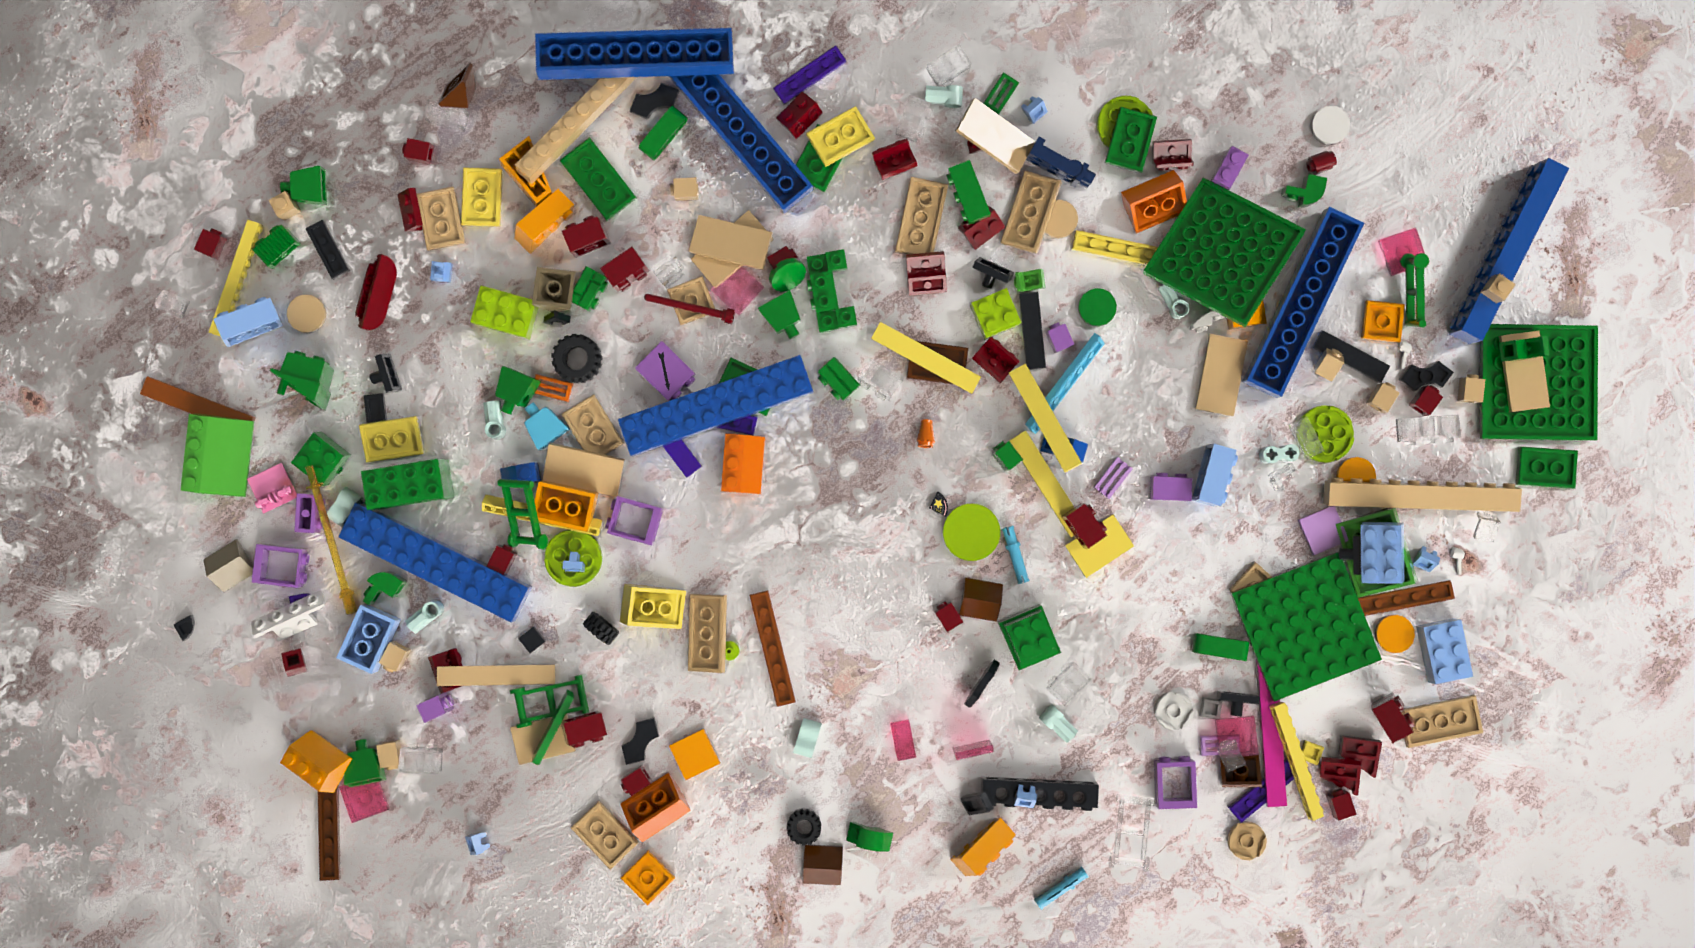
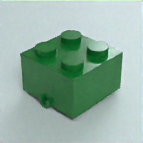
[291,431,351,486]

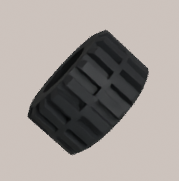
[551,334,603,383]

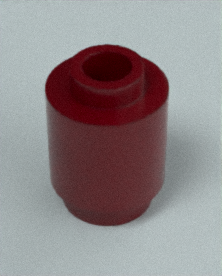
[1306,151,1337,175]

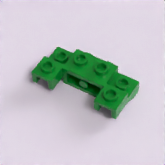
[807,249,857,333]

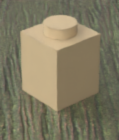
[670,177,699,201]
[268,191,301,221]
[1480,273,1516,303]
[1314,348,1344,382]
[1457,374,1485,403]
[1366,382,1399,413]
[379,641,411,673]
[376,740,404,770]

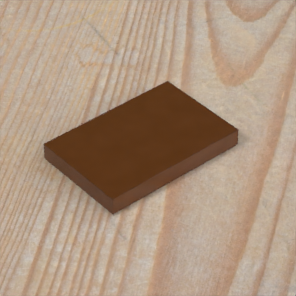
[907,341,969,385]

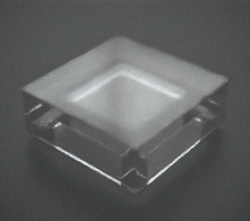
[990,244,1017,269]

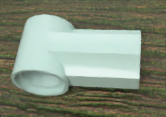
[925,85,963,108]
[1158,285,1189,319]
[483,401,506,440]
[405,600,444,634]
[1039,704,1078,743]

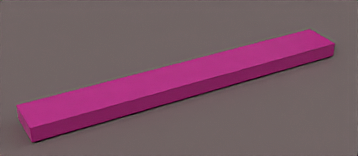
[1256,660,1287,807]

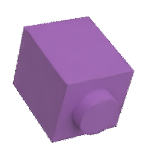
[1046,322,1074,354]

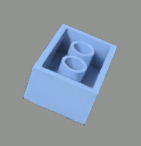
[213,297,283,347]
[1191,444,1238,506]
[1361,522,1404,584]
[336,604,401,674]
[1416,618,1473,684]

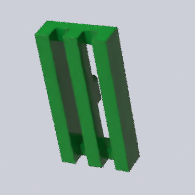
[983,72,1019,115]

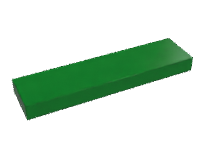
[532,689,574,765]

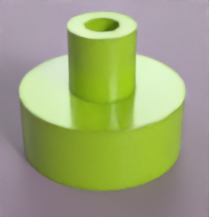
[725,641,740,660]

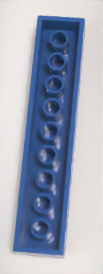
[535,28,734,80]
[668,75,813,214]
[1449,158,1569,344]
[1242,207,1365,398]
[618,355,814,457]
[338,502,532,622]

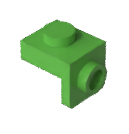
[1014,269,1046,292]

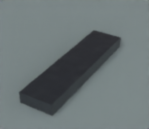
[1019,292,1046,370]
[1312,330,1390,383]

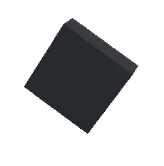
[518,626,546,653]

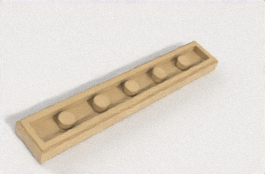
[437,665,555,686]

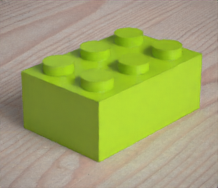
[470,285,539,340]

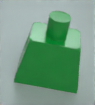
[280,166,327,205]
[758,290,801,340]
[495,366,541,415]
[344,739,386,787]

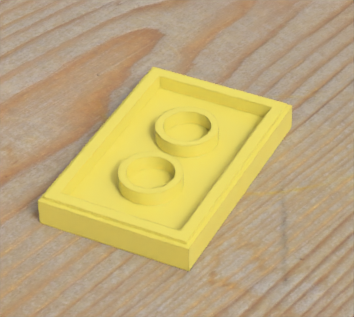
[806,106,875,167]
[461,167,503,227]
[359,416,424,463]
[1065,514,1134,578]

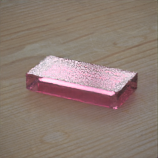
[890,719,916,761]

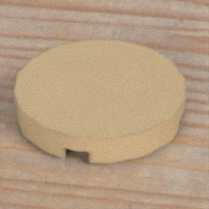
[1045,200,1078,239]
[287,294,327,333]
[1227,821,1267,861]

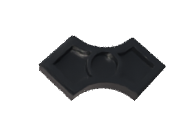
[630,83,679,119]
[1399,361,1454,392]
[964,659,1000,708]
[622,717,659,765]

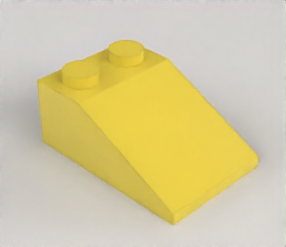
[620,584,686,629]

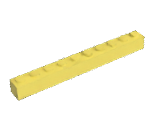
[208,219,263,337]
[482,494,602,536]
[1269,702,1324,821]

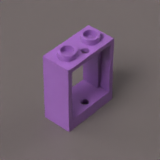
[605,496,664,546]
[251,544,310,588]
[1154,756,1197,809]

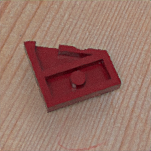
[1339,735,1382,778]
[1320,757,1362,796]

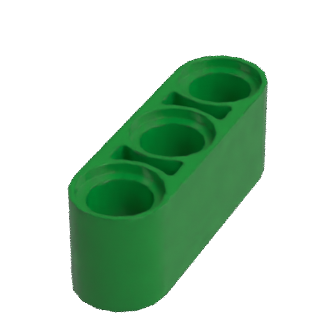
[638,106,688,161]
[1192,633,1250,661]

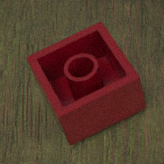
[562,215,611,258]
[600,247,650,292]
[1061,503,1108,549]
[1372,692,1415,744]
[561,711,607,748]

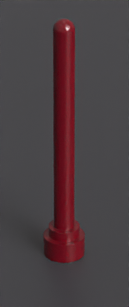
[644,294,735,325]

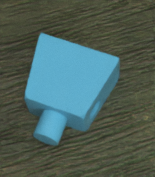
[524,402,570,451]

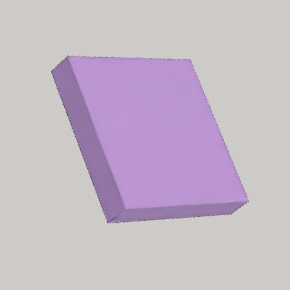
[1298,506,1348,555]

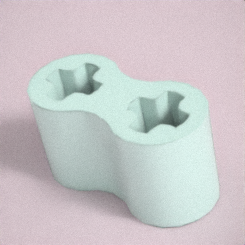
[1259,444,1300,464]
[326,487,363,528]
[793,718,822,758]

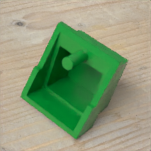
[270,351,334,411]
[997,604,1061,670]

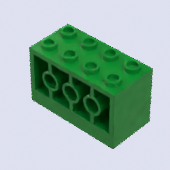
[361,459,454,510]

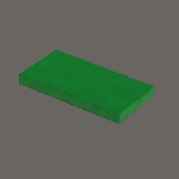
[560,137,637,221]

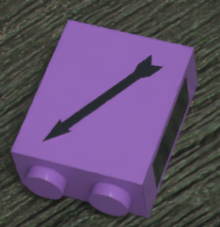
[635,341,696,401]

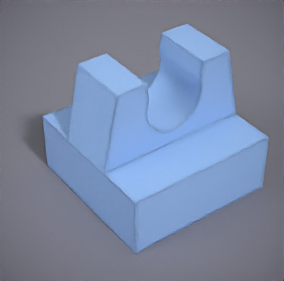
[1021,96,1048,124]
[430,261,452,283]
[1413,546,1440,572]
[563,552,585,572]
[1014,784,1037,808]
[465,832,490,855]

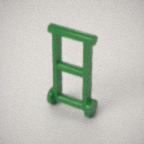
[1400,253,1429,328]
[498,479,548,550]
[509,674,589,728]

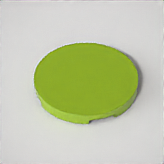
[1097,95,1154,148]
[1296,405,1354,463]
[943,504,1001,561]
[544,530,602,587]

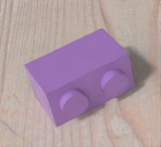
[1211,146,1249,190]
[1150,473,1192,501]
[416,692,454,723]

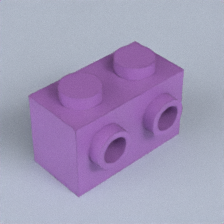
[294,493,325,533]

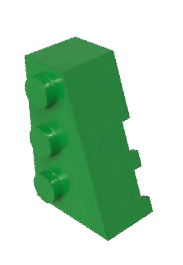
[946,160,991,225]

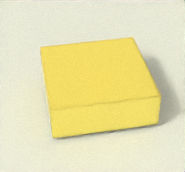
[1301,740,1324,765]

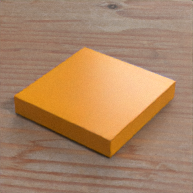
[1361,300,1405,343]
[669,728,721,780]
[621,850,675,906]

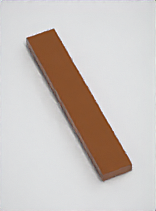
[140,376,256,421]
[1358,580,1455,616]
[749,590,796,707]

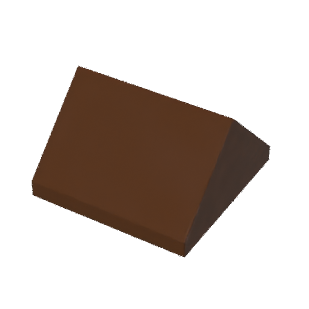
[438,63,476,108]
[959,577,1003,622]
[1220,754,1262,787]
[803,844,843,885]

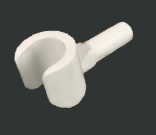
[1398,341,1412,369]
[1450,547,1465,575]

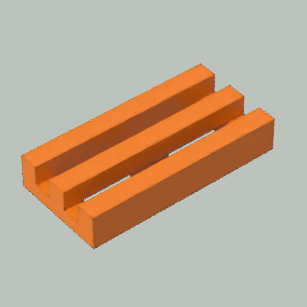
[534,374,574,402]

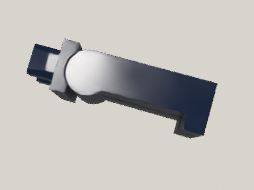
[1026,136,1096,188]

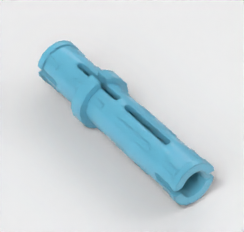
[1002,526,1030,584]
[1034,866,1089,910]

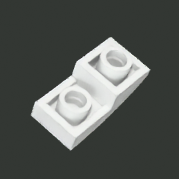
[1189,311,1225,332]

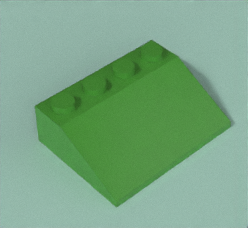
[180,413,254,497]
[1335,508,1418,598]

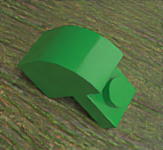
[1281,174,1327,208]
[1499,336,1549,362]
[363,572,407,605]
[846,822,893,852]

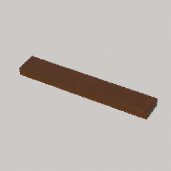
[318,784,341,881]

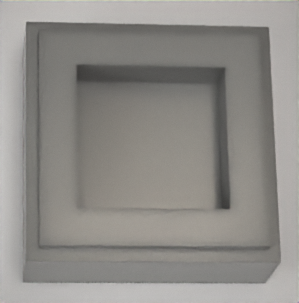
[1199,697,1223,720]

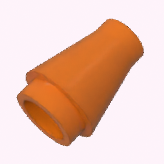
[916,419,935,448]

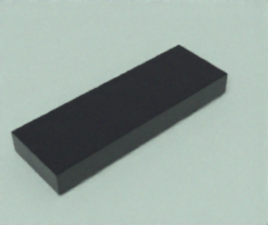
[305,220,350,280]

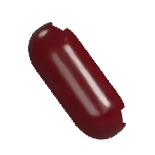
[355,254,397,330]

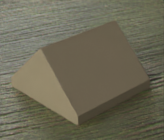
[532,267,576,312]
[204,539,253,592]

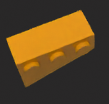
[499,136,552,207]
[514,189,574,254]
[950,818,1016,876]

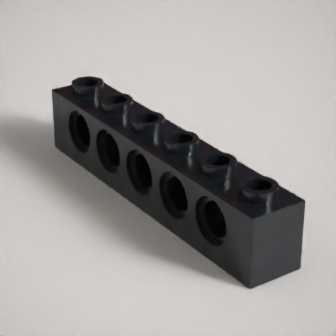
[981,776,1099,811]

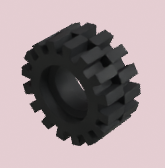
[583,611,619,645]
[787,809,822,846]

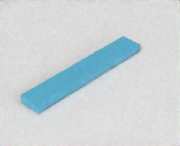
[1025,333,1104,434]

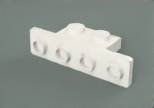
[251,590,325,640]

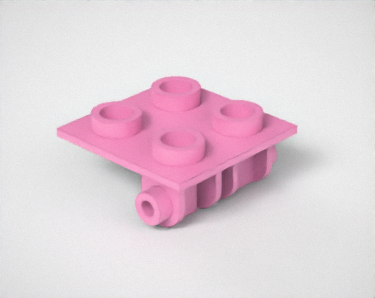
[247,463,297,514]

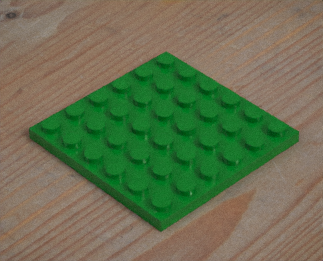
[1143,177,1306,327]
[1480,324,1598,441]
[1231,552,1382,702]

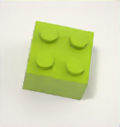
[970,288,1022,340]

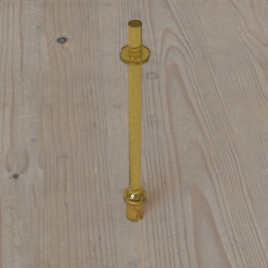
[305,465,358,615]

